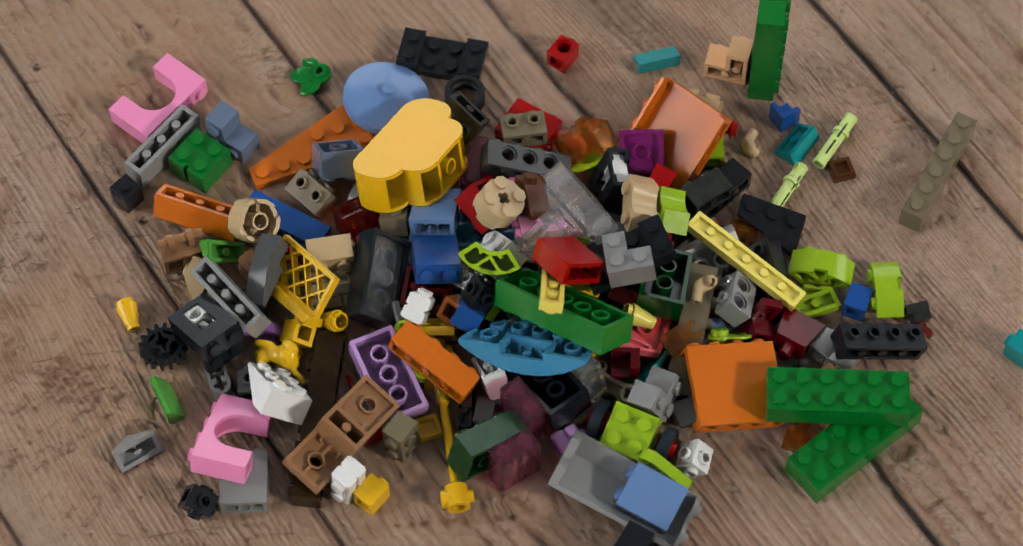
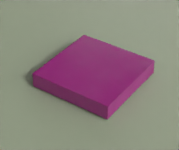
[619,129,665,174]

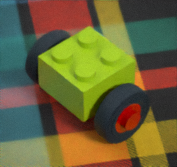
[586,398,679,461]

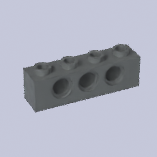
[480,139,571,183]

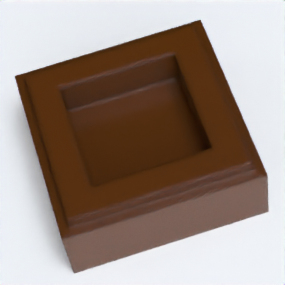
[827,156,856,183]

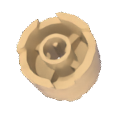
[473,176,526,230]
[227,197,281,243]

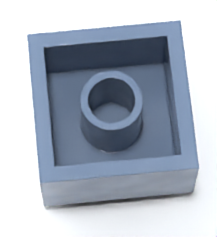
[312,139,363,182]

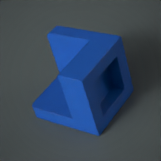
[769,102,801,132]
[841,282,873,322]
[450,297,485,333]

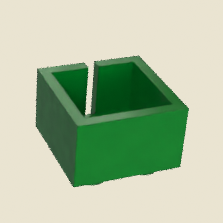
[168,128,233,194]

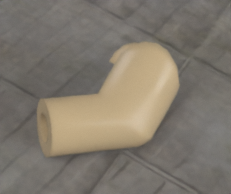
[741,128,760,158]
[690,275,718,304]

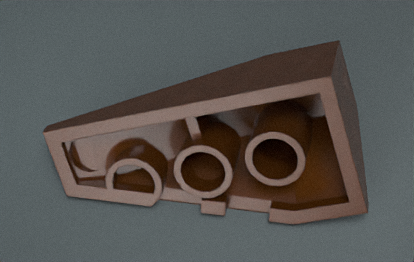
[514,173,601,220]

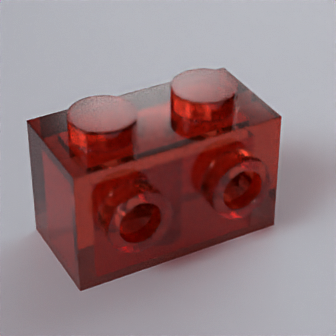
[332,196,380,238]

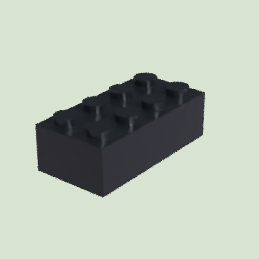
[504,370,592,431]

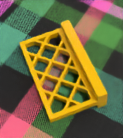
[271,234,340,328]

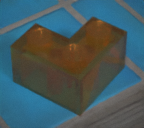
[553,116,619,165]

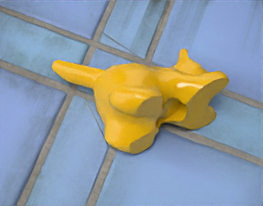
[254,340,305,386]

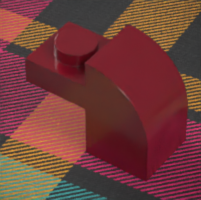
[741,297,784,343]

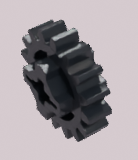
[138,322,189,371]

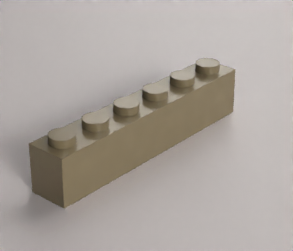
[899,112,977,233]
[669,263,722,400]

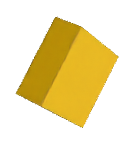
[414,413,443,443]

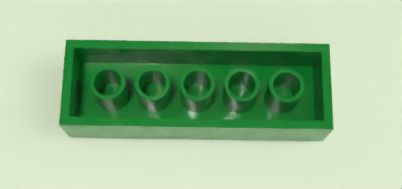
[747,0,791,101]
[494,267,634,355]
[765,367,911,426]
[785,398,923,503]

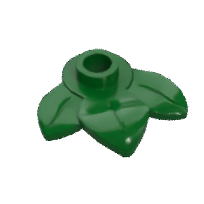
[290,58,331,96]

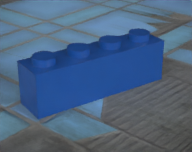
[249,189,332,249]

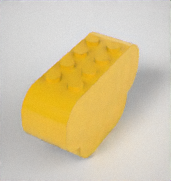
[353,98,468,213]

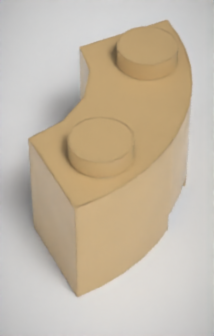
[620,174,659,232]

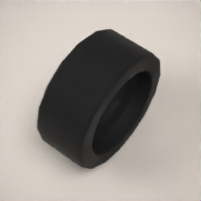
[444,74,485,111]

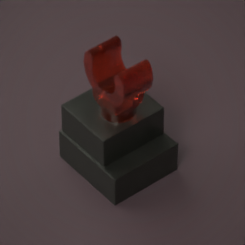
[903,300,932,339]

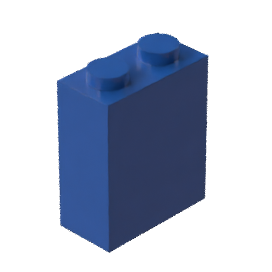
[410,235,462,284]

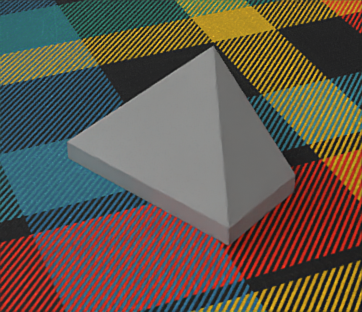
[111,430,163,473]

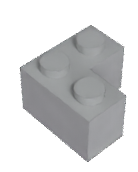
[601,231,657,288]
[627,365,684,423]

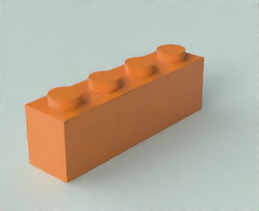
[153,183,237,242]
[388,320,481,405]

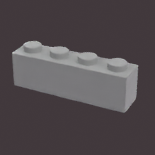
[124,104,201,188]
[190,256,272,339]

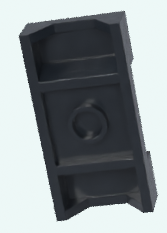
[396,27,489,81]
[586,214,678,296]

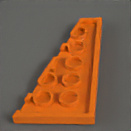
[249,104,376,190]

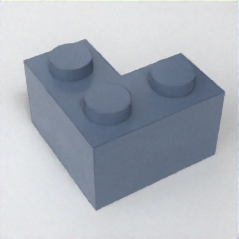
[205,101,260,164]

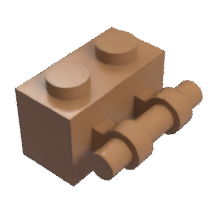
[157,227,204,274]

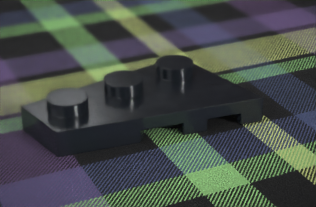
[736,193,806,257]

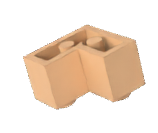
[703,35,754,85]

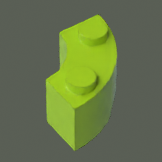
[657,186,690,236]
[457,241,521,276]
[788,246,855,290]
[866,261,904,318]

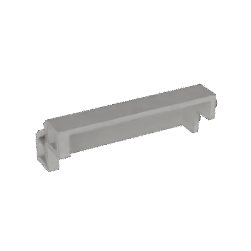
[548,430,702,546]

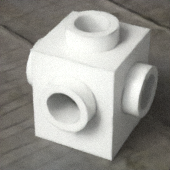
[675,438,714,478]

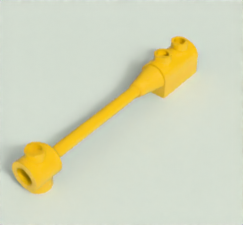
[424,338,475,514]

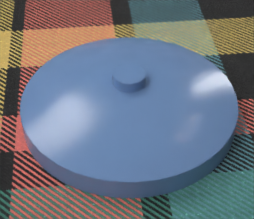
[343,62,430,134]

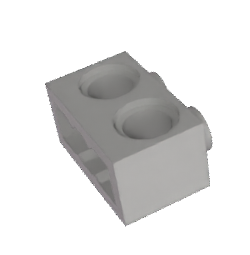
[715,270,757,328]

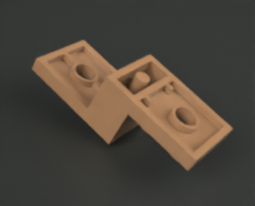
[282,374,400,495]

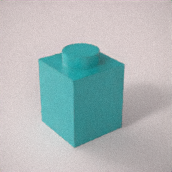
[1003,328,1023,369]

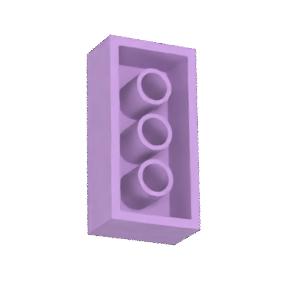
[349,325,429,426]

